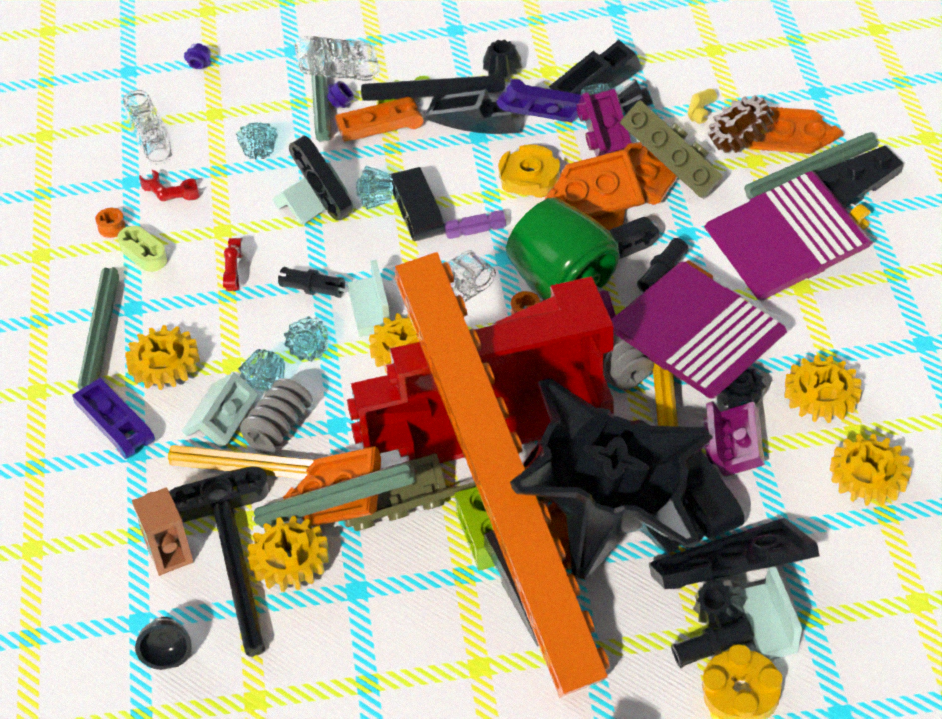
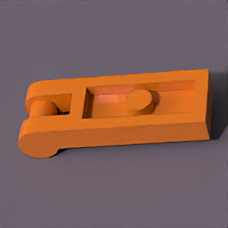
[335,97,424,142]

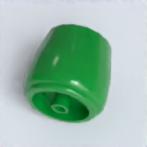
[505,197,619,301]

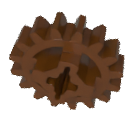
[708,95,774,153]

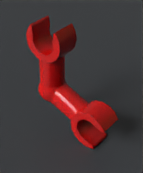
[139,170,199,202]
[223,238,244,291]

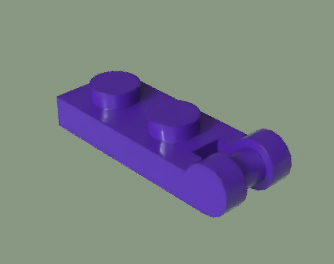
[497,78,581,123]
[72,377,155,459]

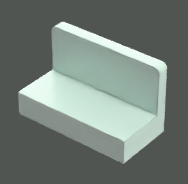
[272,162,348,225]
[347,259,390,337]
[181,372,258,447]
[741,566,802,660]

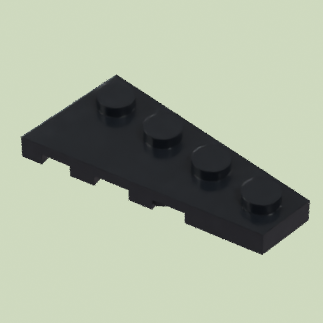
[816,145,904,208]
[648,517,820,590]

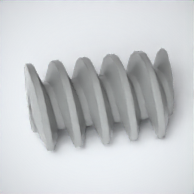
[603,318,654,390]
[240,378,313,455]

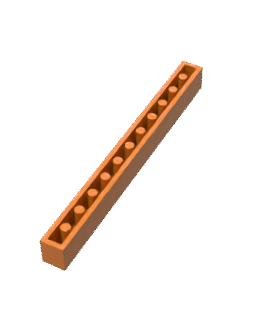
[394,252,610,698]

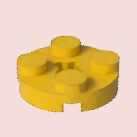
[498,144,560,198]
[702,645,783,719]

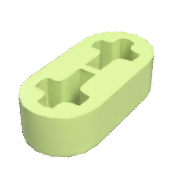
[118,225,167,272]

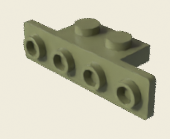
[620,101,723,199]
[343,453,476,531]

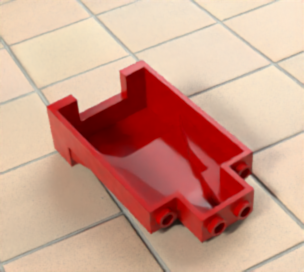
[346,276,614,463]

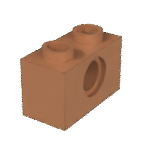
[131,487,194,576]

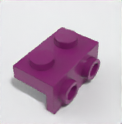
[576,89,632,157]
[703,401,765,477]

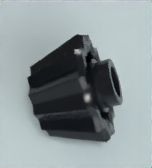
[482,39,522,78]
[617,79,653,115]
[720,368,766,409]
[693,579,747,629]

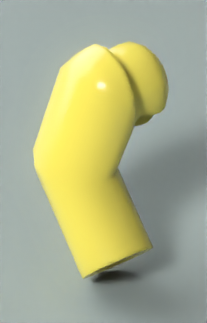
[687,88,717,124]

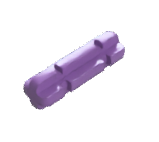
[444,210,506,239]

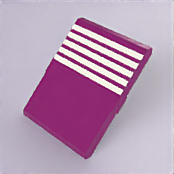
[704,171,873,301]
[611,262,787,399]

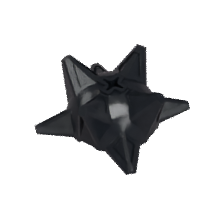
[510,378,713,580]

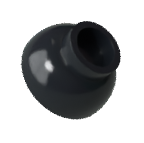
[135,616,192,670]

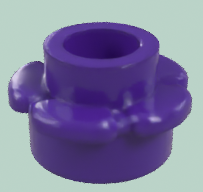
[184,43,211,70]
[327,81,354,108]

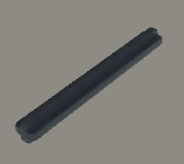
[361,74,505,101]
[213,501,265,657]

